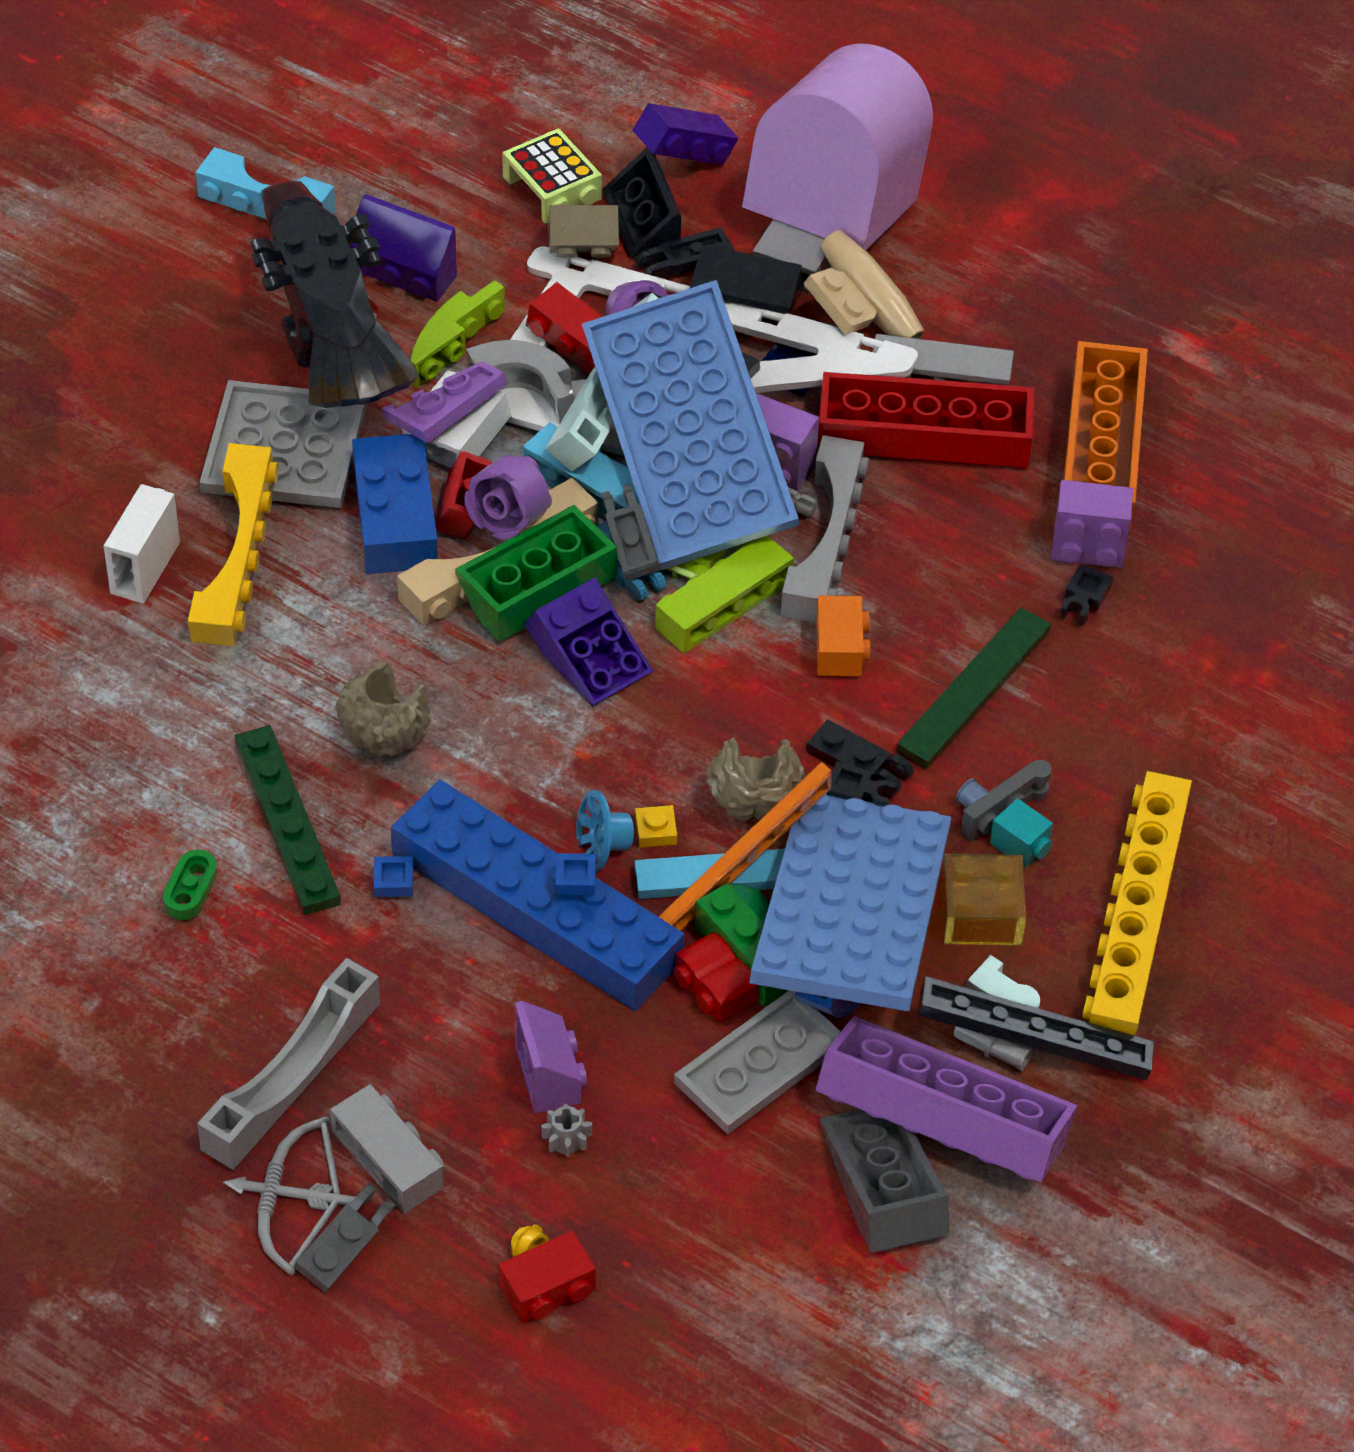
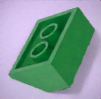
[695,883,789,1007]

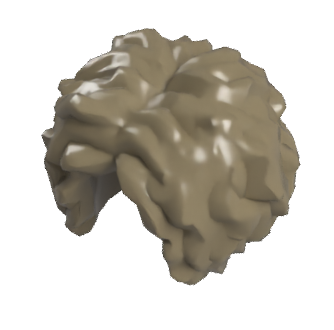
[336,661,431,756]
[706,737,806,822]

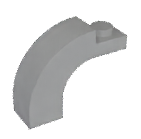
[466,340,575,424]

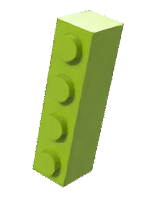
[655,536,794,654]

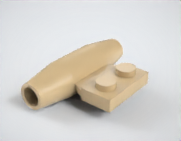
[804,230,925,339]

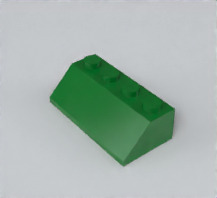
[455,505,618,642]

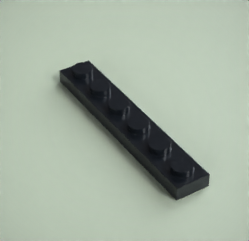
[917,976,1154,1080]

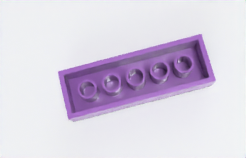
[815,1016,1077,1182]

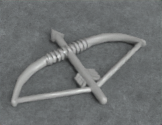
[223,1116,355,1275]

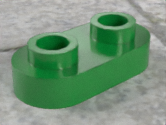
[163,850,217,920]

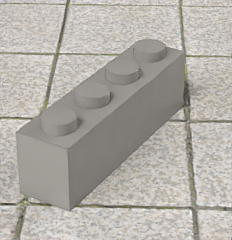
[873,334,1014,385]

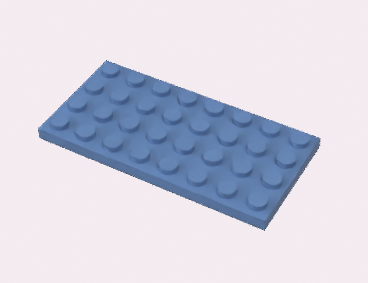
[582,280,800,570]
[750,794,951,1011]

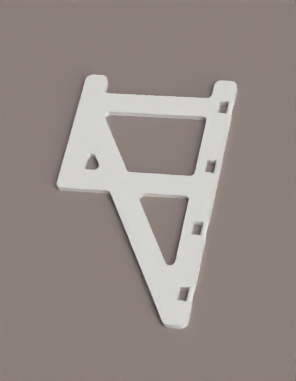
[502,246,918,456]

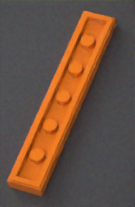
[659,762,832,931]

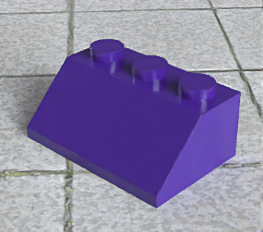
[349,194,457,302]

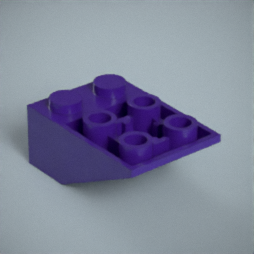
[523,577,653,706]

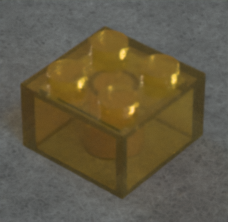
[941,854,1026,945]

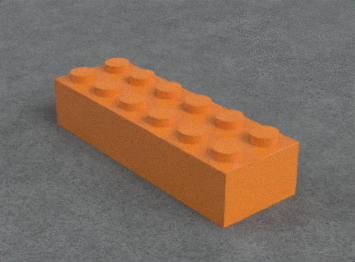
[1063,341,1148,531]

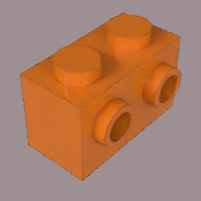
[816,595,870,676]

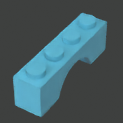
[195,147,336,220]

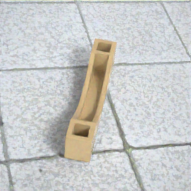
[397,478,598,626]

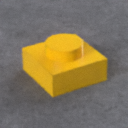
[635,805,677,848]

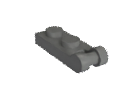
[961,760,1052,842]

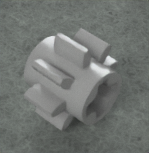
[541,1104,592,1157]

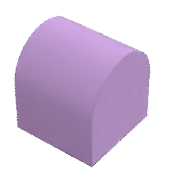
[742,44,933,251]

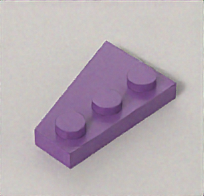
[381,361,508,443]

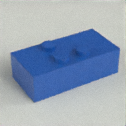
[352,434,438,574]

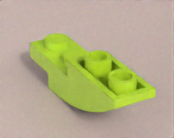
[410,280,505,388]

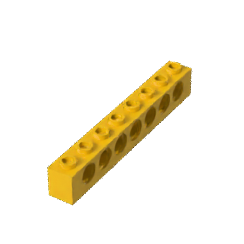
[1082,771,1192,1036]

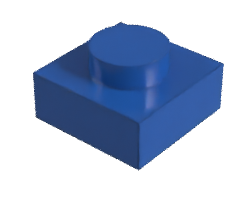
[555,853,596,895]
[374,856,413,897]

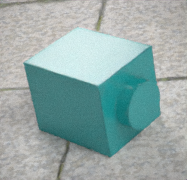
[990,798,1053,869]

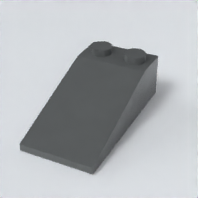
[820,1109,950,1253]

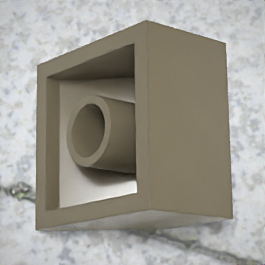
[548,205,619,258]

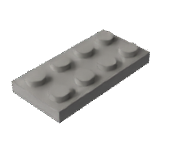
[674,990,841,1134]

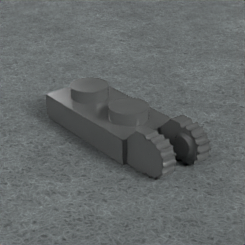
[601,484,661,581]
[294,1183,396,1293]

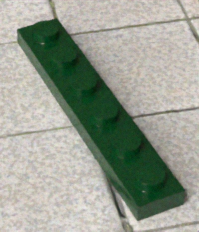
[234,725,341,916]

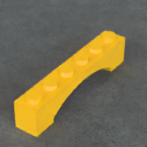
[188,443,279,647]

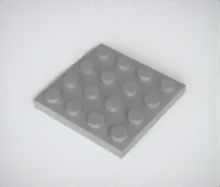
[200,380,367,508]

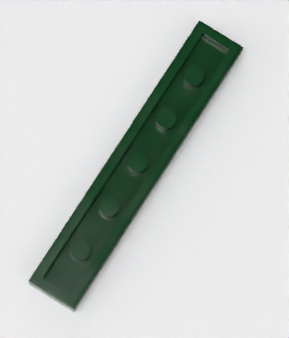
[896,607,1051,769]

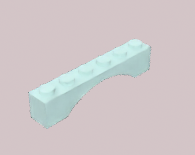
[545,293,659,472]

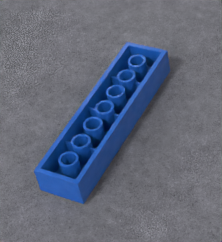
[391,779,684,1012]

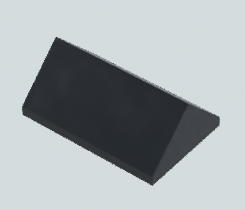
[603,147,681,259]
[690,244,804,314]

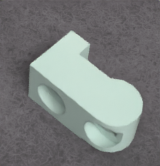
[967,955,1040,1008]

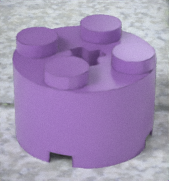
[464,455,552,539]

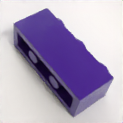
[632,103,739,165]

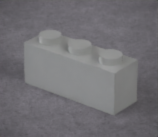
[330,1084,445,1214]

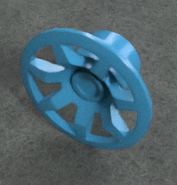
[576,790,634,874]

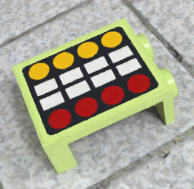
[502,128,602,224]

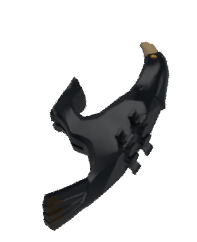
[251,181,419,408]

